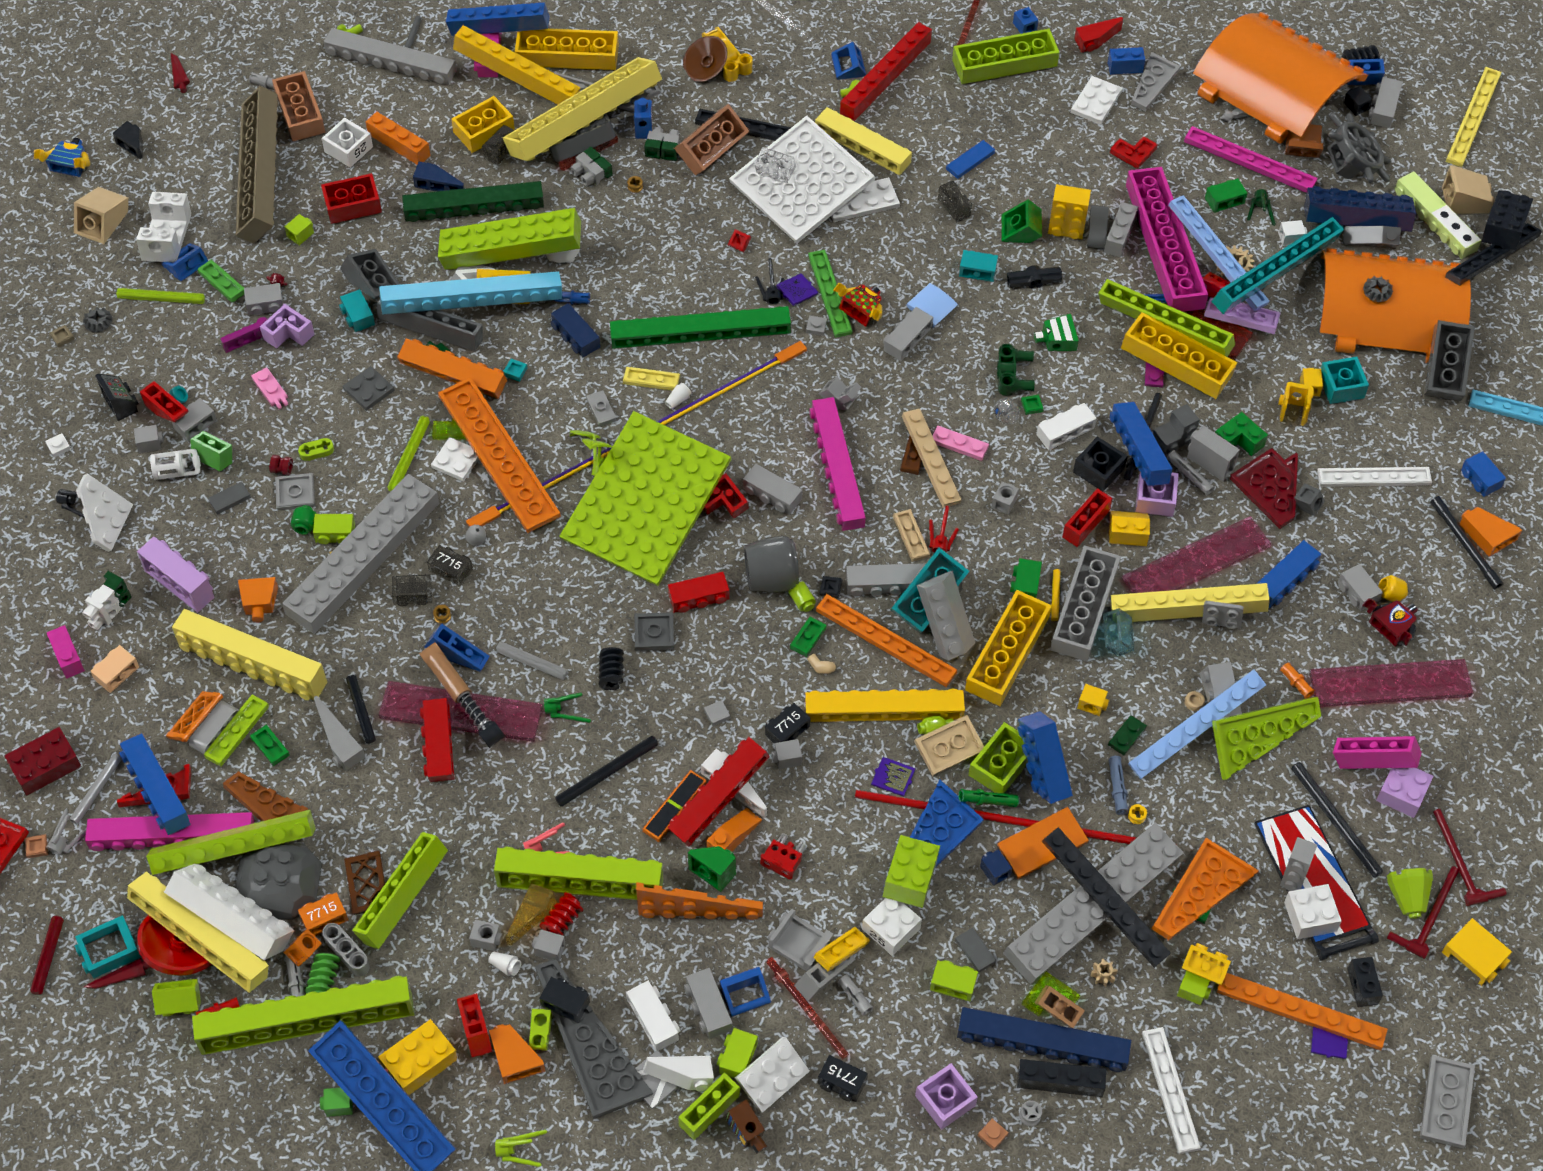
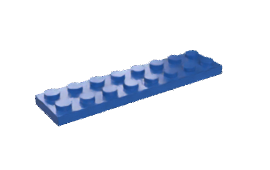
[308,1020,456,1171]

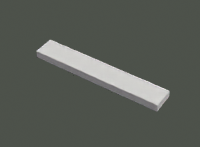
[1317,467,1432,487]
[1142,1027,1201,1154]

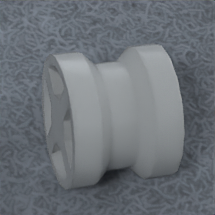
[1019,1101,1042,1127]

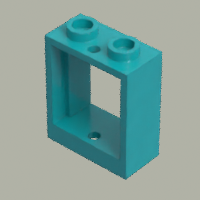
[74,915,141,979]

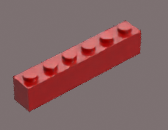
[667,737,770,847]

